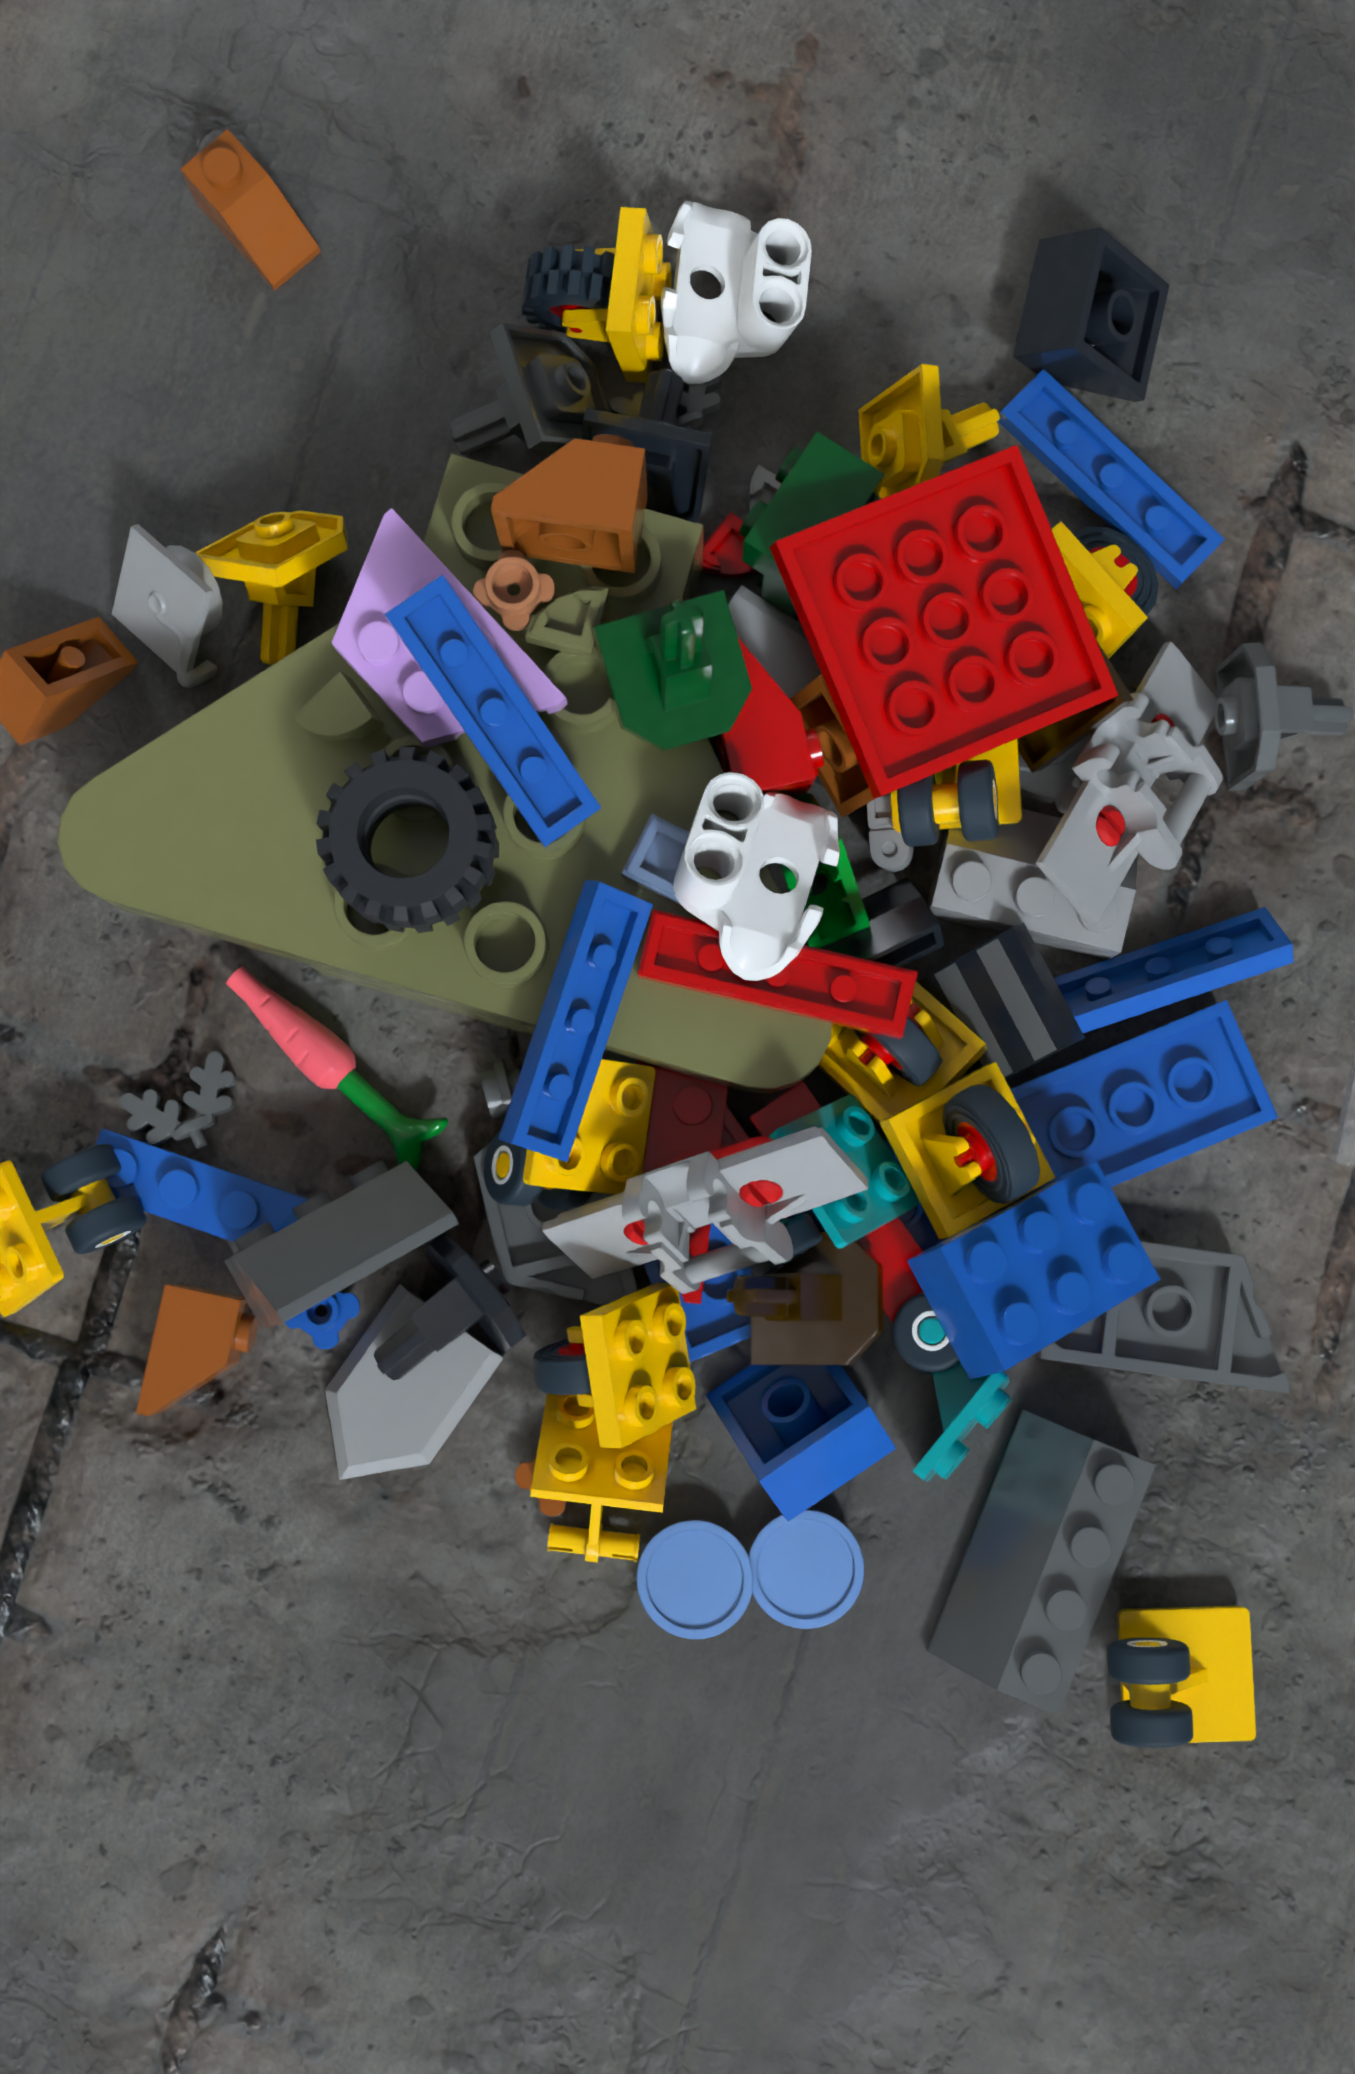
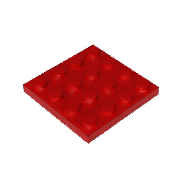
[769,445,1118,799]

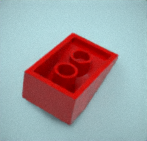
[714,636,824,798]

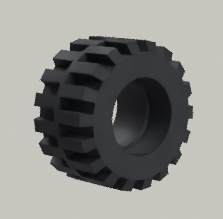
[316,747,499,933]

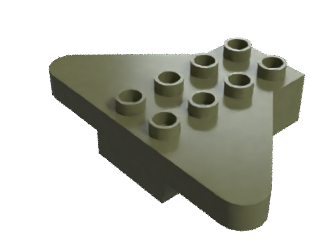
[58,454,832,1094]

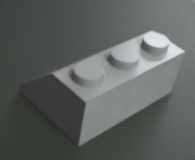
[927,809,1138,960]

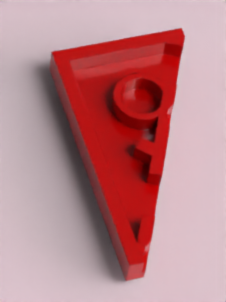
[642,1068,728,1304]

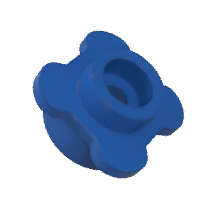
[285,1290,360,1349]

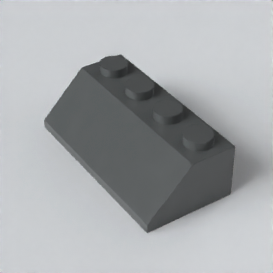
[926,1409,1156,1716]

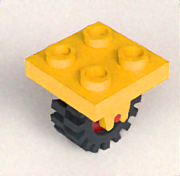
[521,207,672,383]

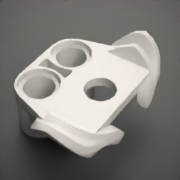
[660,200,812,384]
[673,772,840,981]

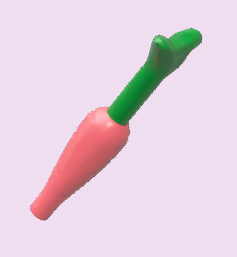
[226,966,448,1172]

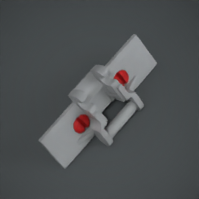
[1036,641,1223,926]
[542,1126,868,1294]

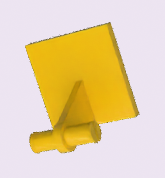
[530,1393,673,1563]

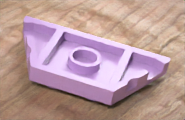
[332,508,568,748]

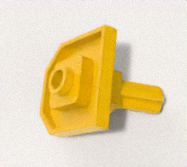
[858,364,1001,498]
[195,510,348,665]

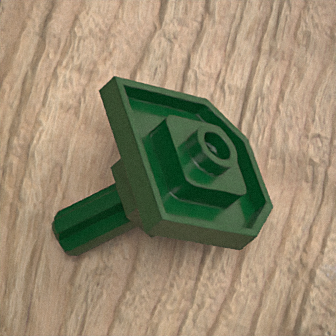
[591,590,752,751]

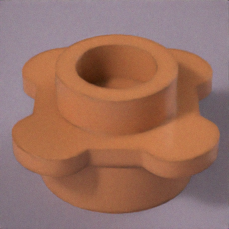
[473,550,555,631]

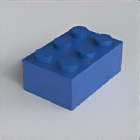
[907,1161,1161,1380]

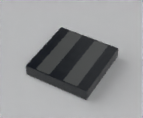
[919,922,1085,1079]

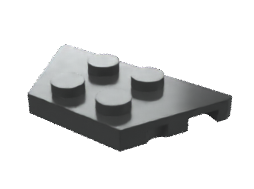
[473,1143,638,1305]
[1037,1241,1290,1393]

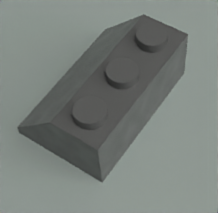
[225,1159,459,1329]

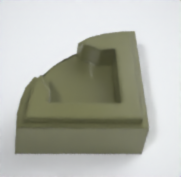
[525,587,609,659]
[292,672,385,740]

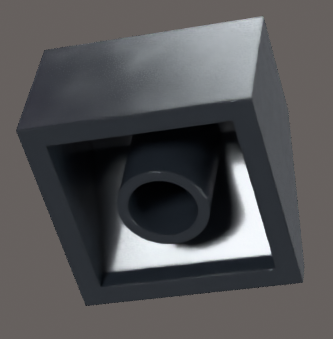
[1013,227,1169,402]

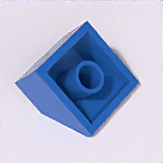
[706,1365,896,1522]

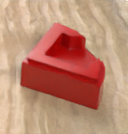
[703,511,759,578]

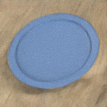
[749,1510,864,1629]
[637,1520,753,1639]

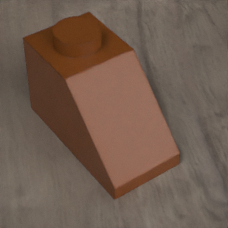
[180,129,321,291]
[0,617,138,746]
[136,1283,258,1416]

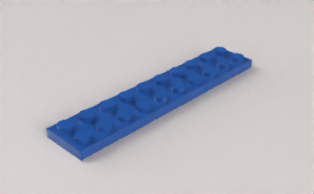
[643,1000,1278,1363]

